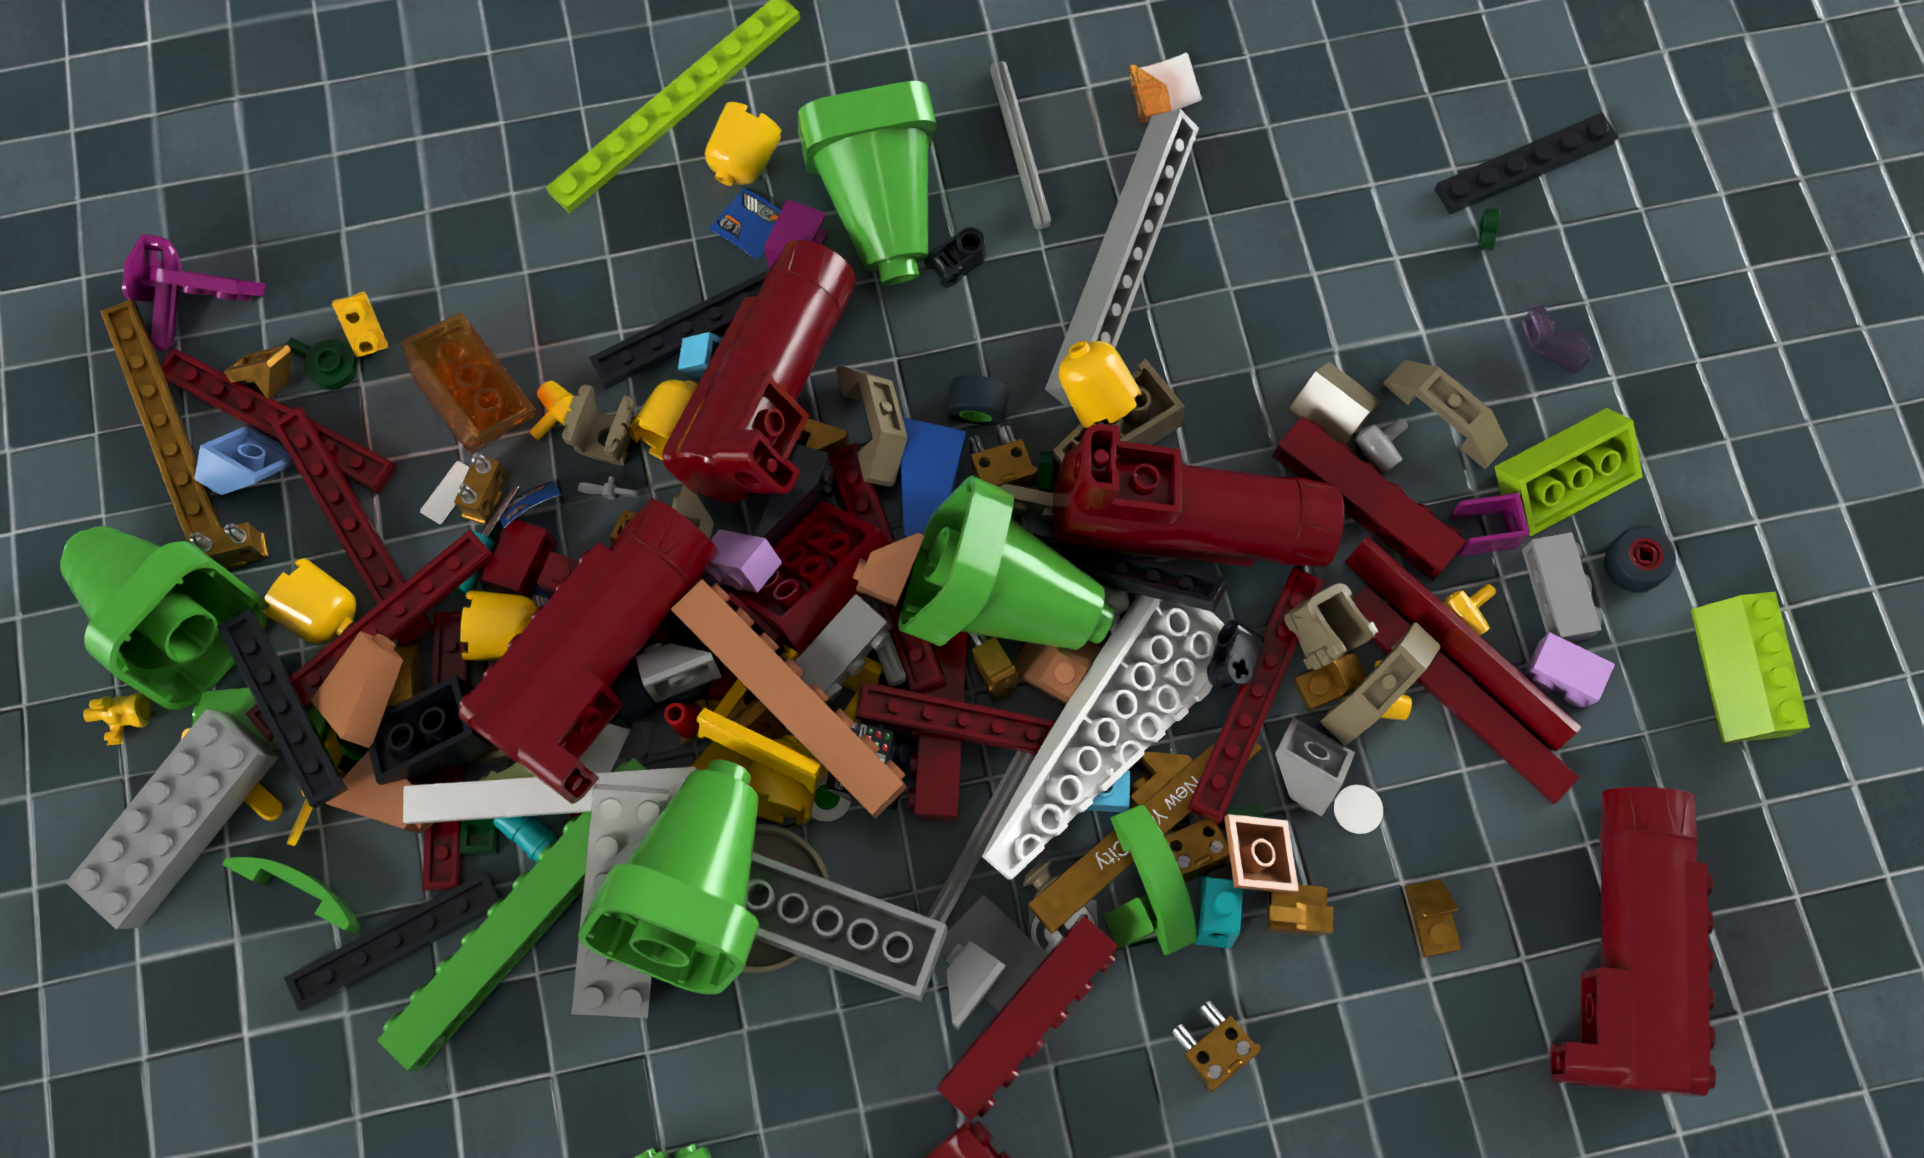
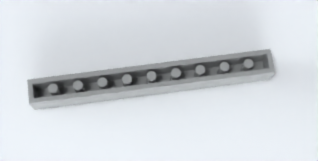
[1045,109,1199,406]

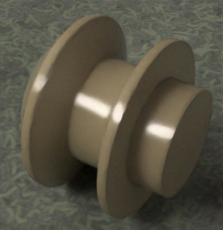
[1023,861,1062,898]

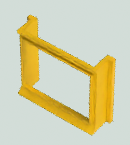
[697,636,883,795]

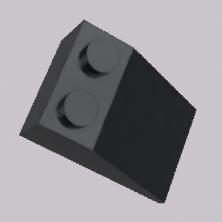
[756,443,836,547]
[368,674,494,785]

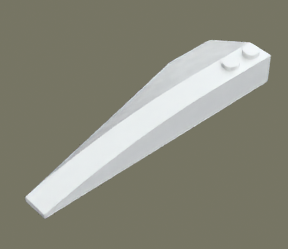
[982,594,1225,879]

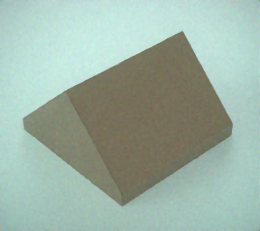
[1288,362,1382,444]

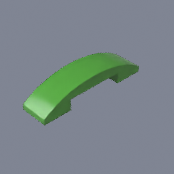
[1110,804,1197,955]
[222,857,361,934]

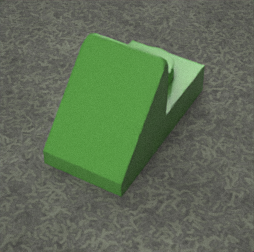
[1103,895,1156,949]

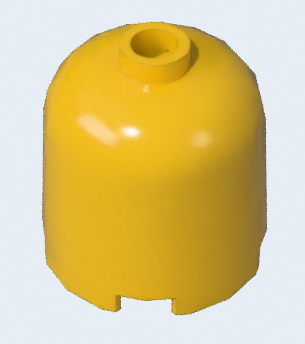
[705,102,782,186]
[1058,340,1142,428]
[628,379,698,461]
[262,558,356,646]
[460,590,538,661]
[749,735,816,825]

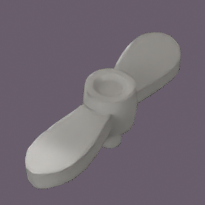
[578,476,642,499]

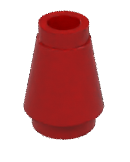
[664,702,702,737]

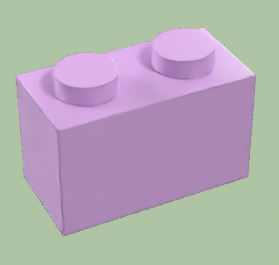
[702,530,782,593]
[1524,632,1615,708]

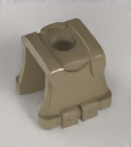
[562,385,635,466]
[1284,583,1379,670]

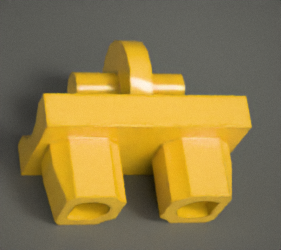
[332,291,388,357]

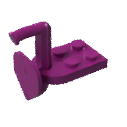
[122,234,265,352]

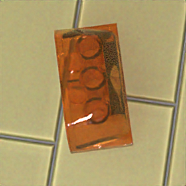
[402,312,536,454]

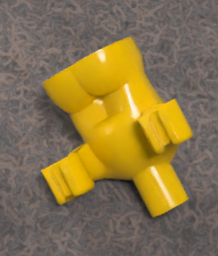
[83,692,151,746]

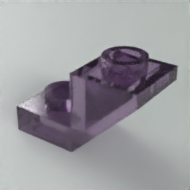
[1522,305,1591,373]

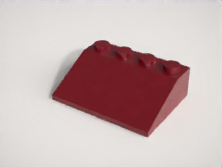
[725,500,890,653]

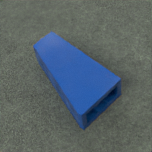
[901,417,966,538]

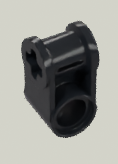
[924,227,986,288]
[1207,619,1264,689]

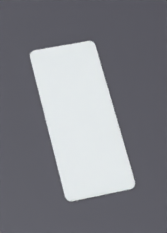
[420,461,469,524]

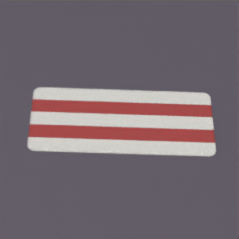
[482,486,519,537]

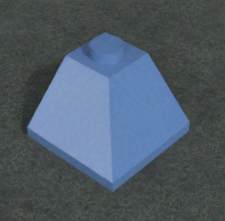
[194,425,294,495]

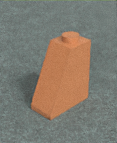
[311,631,403,748]
[326,750,435,834]

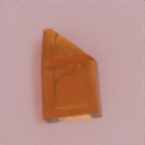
[1128,65,1172,123]

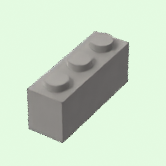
[1522,532,1602,642]
[795,594,892,704]

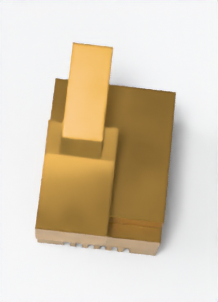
[1266,885,1333,936]

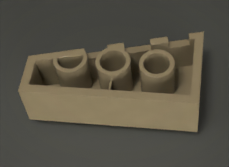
[1053,358,1185,474]

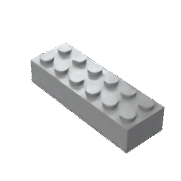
[66,709,279,930]
[572,784,669,1018]
[745,852,948,1002]

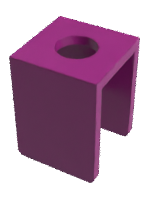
[764,200,828,267]
[1449,493,1530,557]

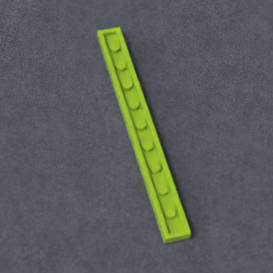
[546,0,800,214]

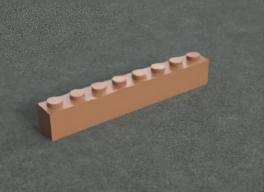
[671,579,907,819]

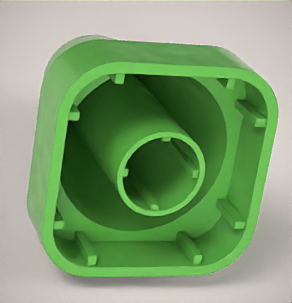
[798,81,937,286]
[898,476,1114,650]
[60,526,268,710]
[578,760,759,994]

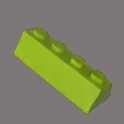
[1494,408,1643,536]
[1691,592,1810,744]

